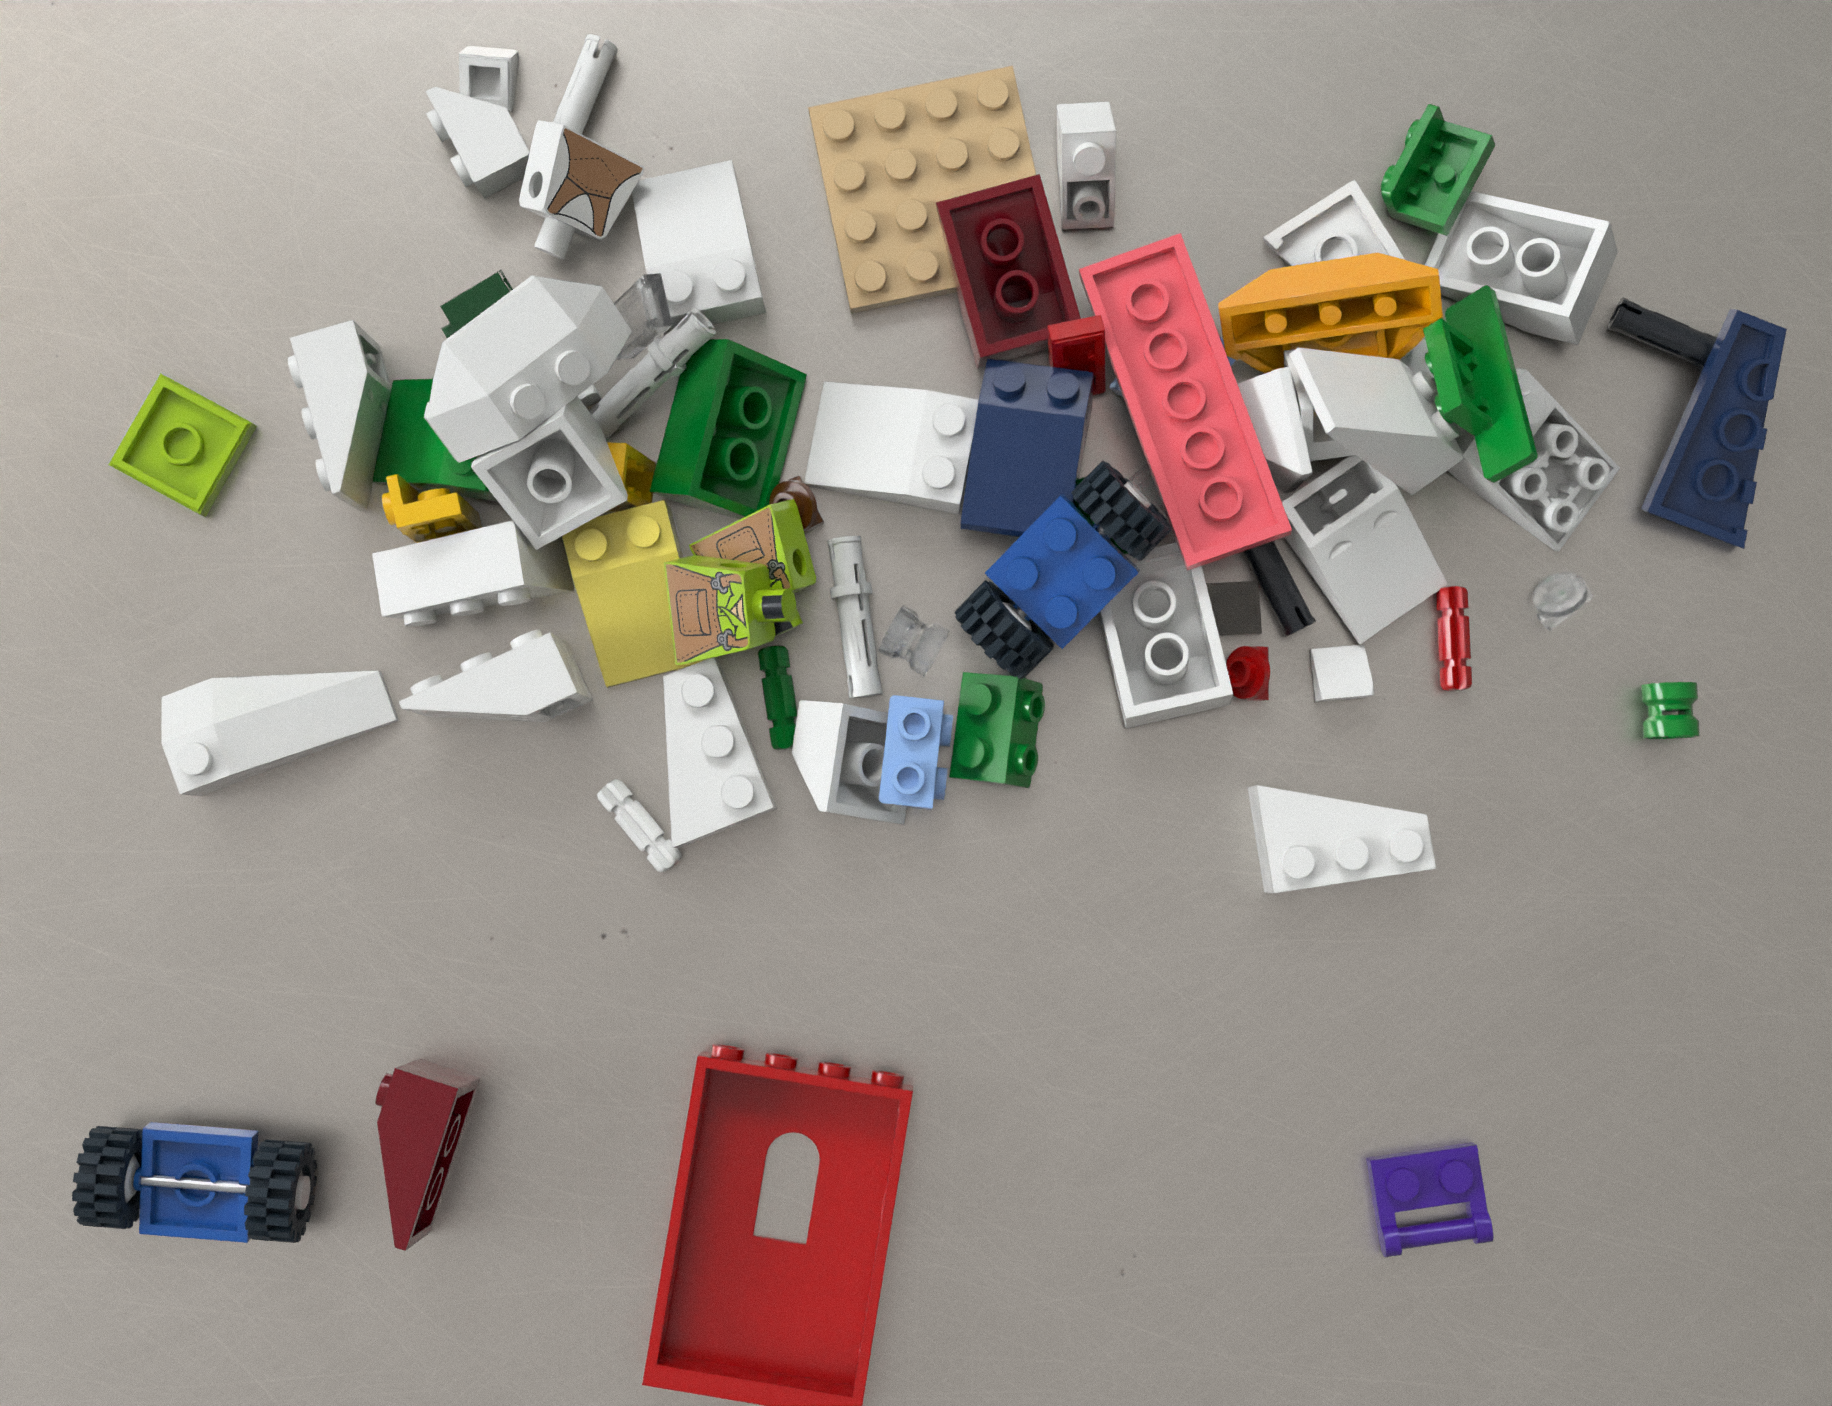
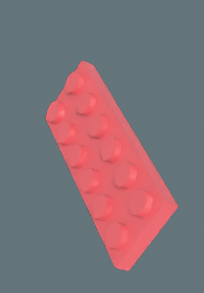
[1079,233,1292,571]

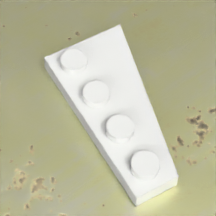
[1263,179,1435,380]

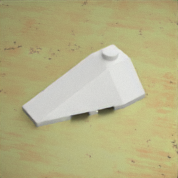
[162,671,399,796]

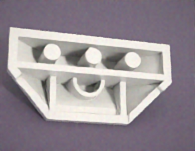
[424,275,632,463]

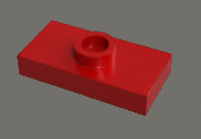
[1048,315,1106,395]

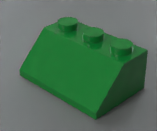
[649,339,807,519]

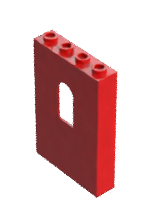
[642,1044,913,1406]

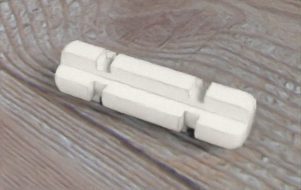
[597,779,682,872]

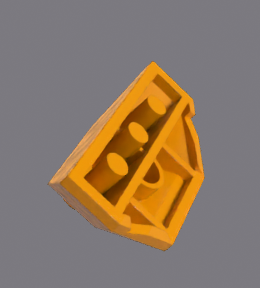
[1218,253,1443,373]

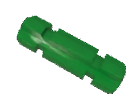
[758,645,797,750]

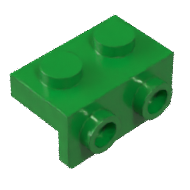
[1381,104,1496,236]
[949,672,1045,788]

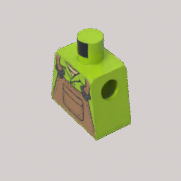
[689,499,816,636]
[664,555,796,665]

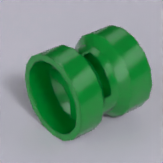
[1641,682,1700,739]

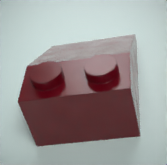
[936,174,1081,369]
[375,1059,480,1251]

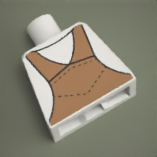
[519,120,645,259]

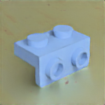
[879,695,953,810]

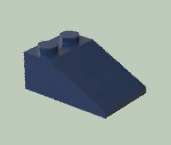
[960,359,1094,537]

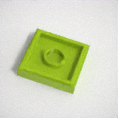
[108,373,257,517]

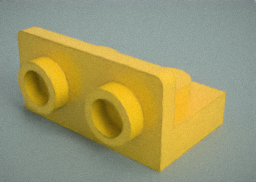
[382,474,482,543]

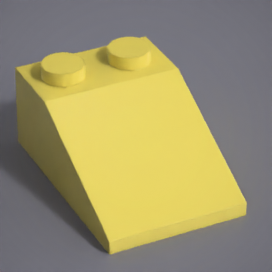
[562,500,706,688]

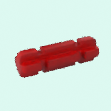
[1436,586,1472,691]

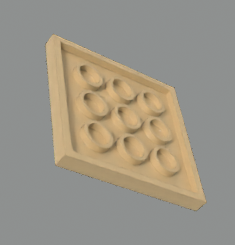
[808,66,1036,314]

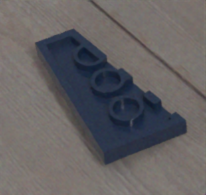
[1641,309,1787,549]

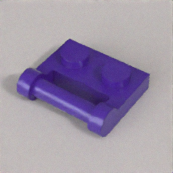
[1366,1142,1494,1258]

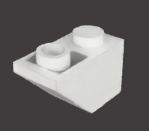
[426,87,530,199]
[1057,102,1116,230]

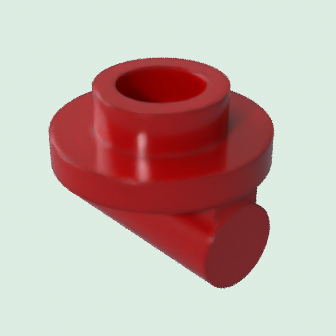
[1226,646,1270,701]

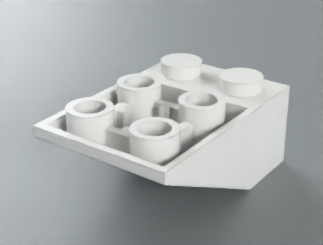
[288,320,391,511]
[1448,368,1620,552]
[1282,455,1448,644]
[399,629,593,722]

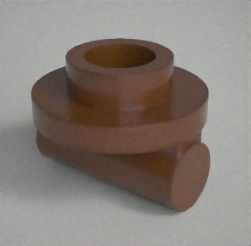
[769,476,824,532]

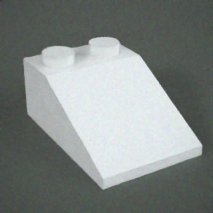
[632,160,766,335]
[1425,191,1618,345]
[1290,348,1465,496]
[804,382,978,515]
[1100,542,1233,728]

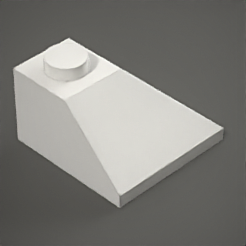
[1238,366,1313,493]
[471,396,628,550]
[792,700,907,825]

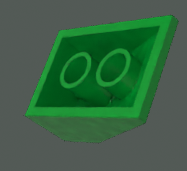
[372,379,497,501]

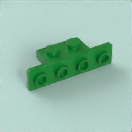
[1423,285,1538,483]

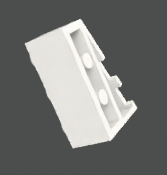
[372,520,574,627]
[663,657,777,848]
[1247,785,1436,893]

